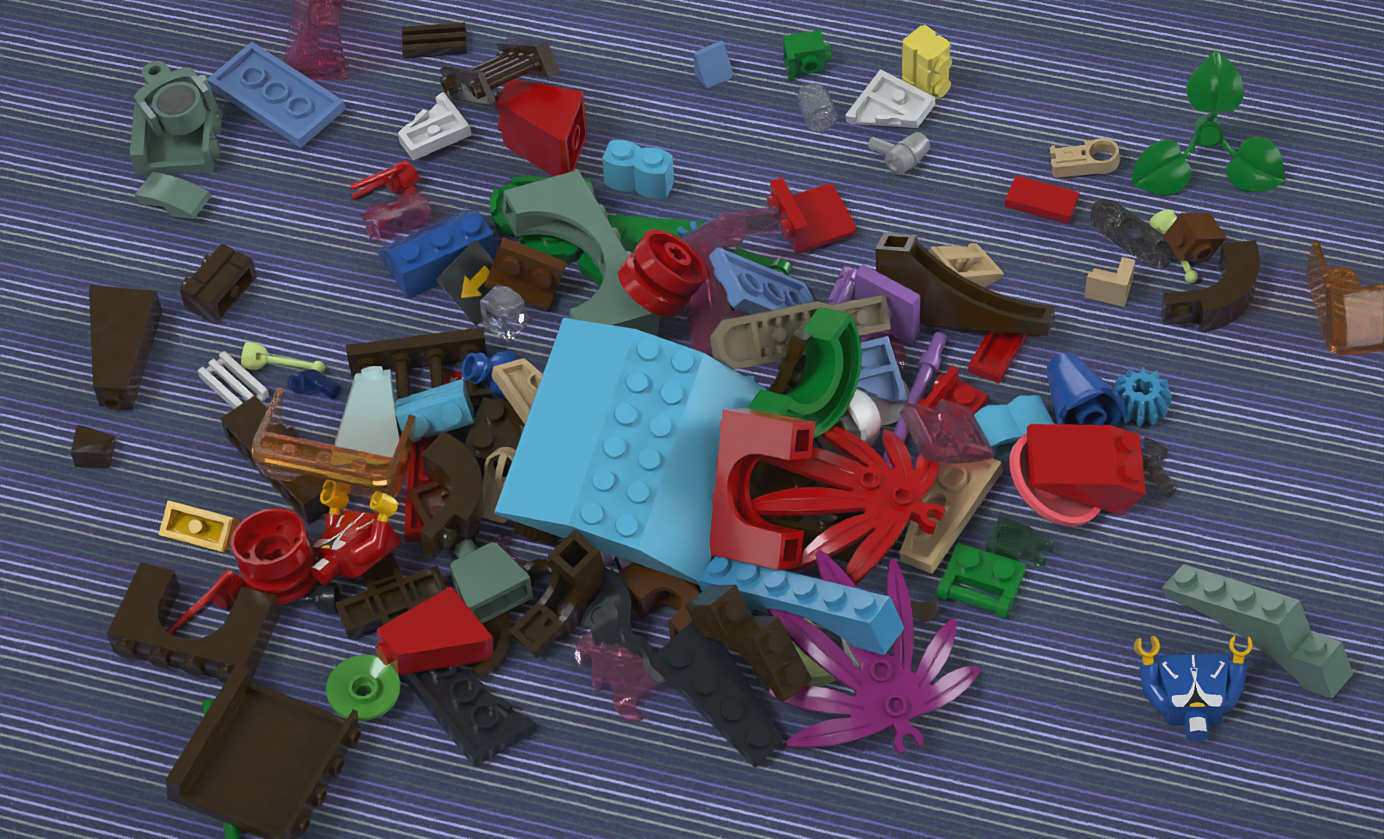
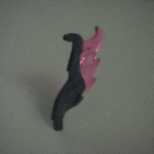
[575,566,670,721]

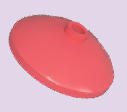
[1010,433,1101,527]

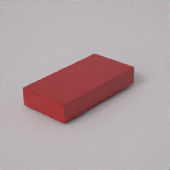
[1005,175,1080,224]
[968,331,1028,384]

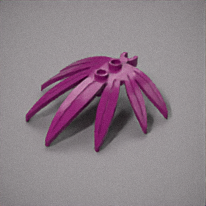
[768,550,980,755]

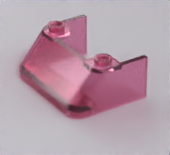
[680,206,779,358]

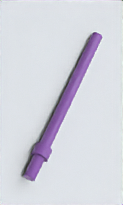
[882,332,947,469]

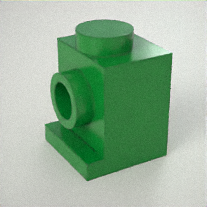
[783,30,832,81]

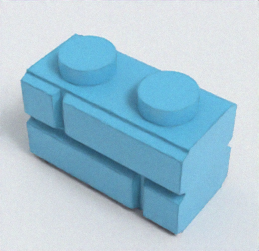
[395,379,474,444]

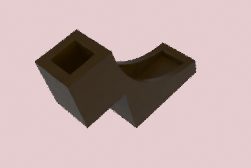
[685,585,812,701]

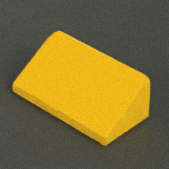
[159,501,240,553]

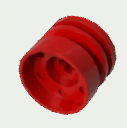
[230,508,317,605]

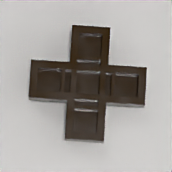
[335,551,447,639]

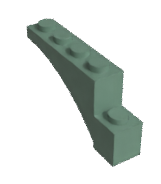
[1162,564,1353,699]

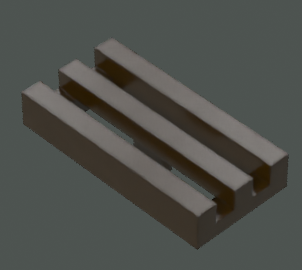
[402,22,467,58]

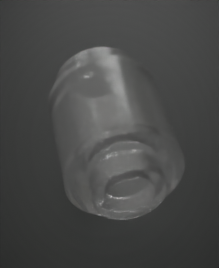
[797,83,838,131]

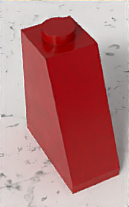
[375,586,493,675]

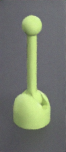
[1149,210,1199,284]
[241,341,325,374]

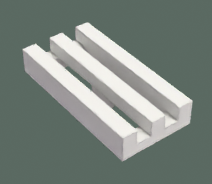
[198,351,269,409]

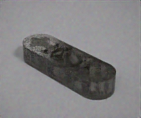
[1090,199,1173,269]

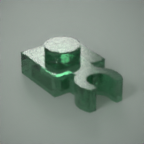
[985,516,1054,568]

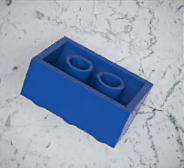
[377,210,497,299]

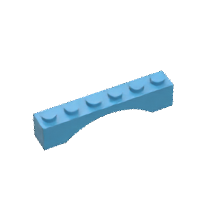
[698,556,904,655]

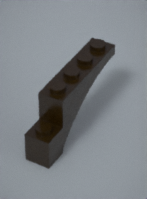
[875,232,1055,337]

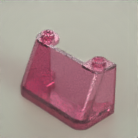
[284,0,349,80]

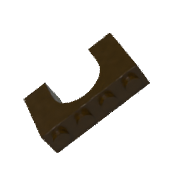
[107,562,281,683]

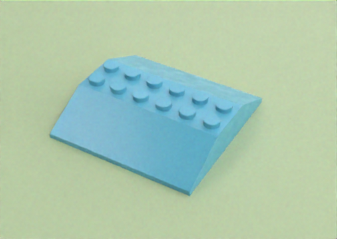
[494,318,766,585]

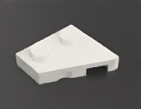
[845,69,936,128]
[398,92,472,160]

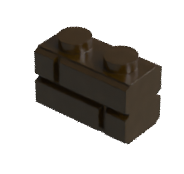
[180,244,257,324]

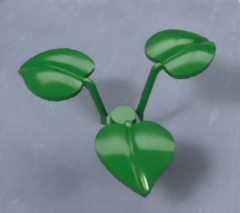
[1132,51,1286,195]

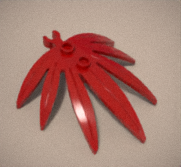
[751,425,946,586]

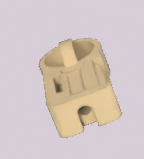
[1050,138,1120,178]
[482,447,516,523]

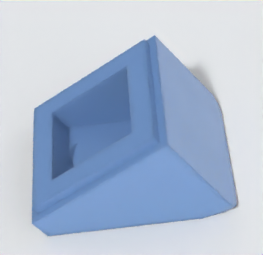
[694,40,733,89]

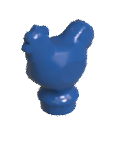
[462,350,520,397]

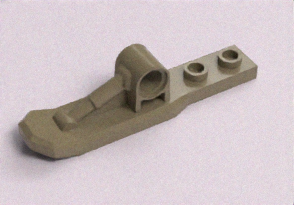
[710,294,891,370]

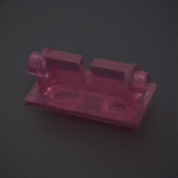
[360,191,433,240]

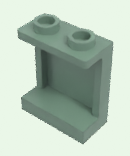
[130,104,222,177]

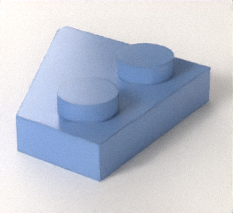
[856,336,908,404]

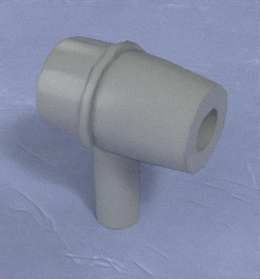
[868,132,930,175]

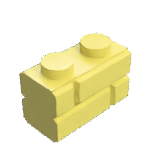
[902,25,952,100]

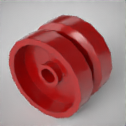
[618,229,708,317]

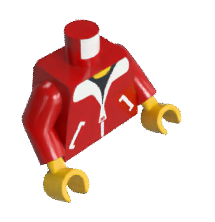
[311,487,401,585]

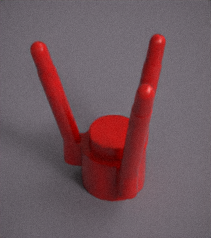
[350,160,419,230]
[166,570,247,635]

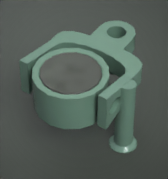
[135,61,223,137]

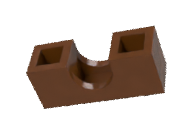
[619,562,700,640]

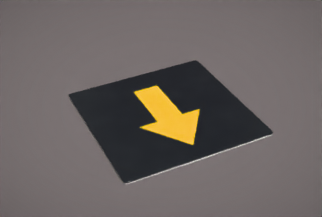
[437,240,506,326]

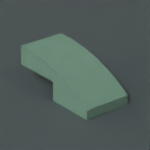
[135,172,211,219]

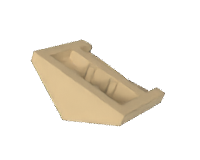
[929,243,1004,288]

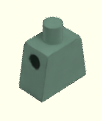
[450,539,533,624]

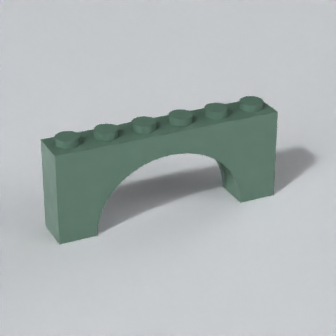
[503,170,662,335]

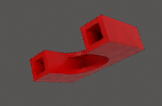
[709,408,815,570]

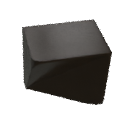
[71,425,116,468]

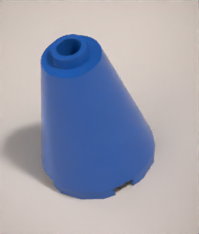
[1046,353,1126,428]

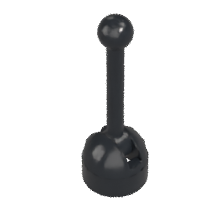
[288,583,341,613]

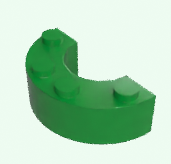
[747,307,862,438]

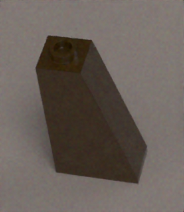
[89,285,163,410]

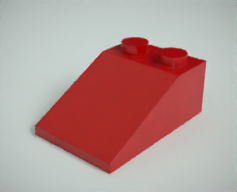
[1026,424,1146,515]

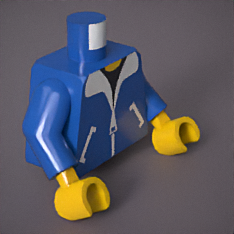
[1134,635,1253,742]

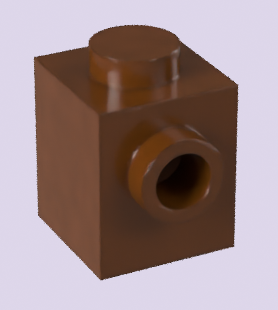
[1163,213,1226,262]

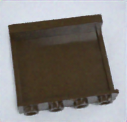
[166,664,362,839]

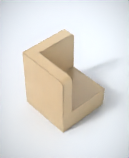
[1085,257,1135,307]

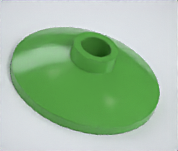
[326,655,401,721]

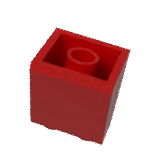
[495,79,588,177]

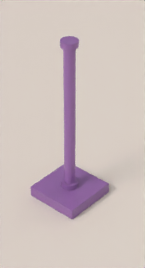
[855,264,920,345]

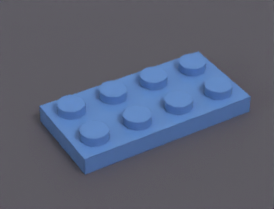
[207,42,346,148]
[709,247,815,314]

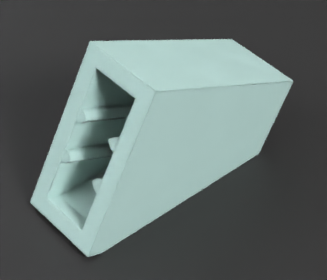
[331,366,402,469]

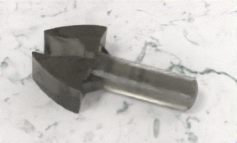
[1142,437,1177,497]

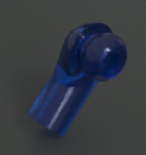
[287,369,341,400]

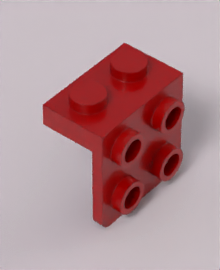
[766,177,856,255]

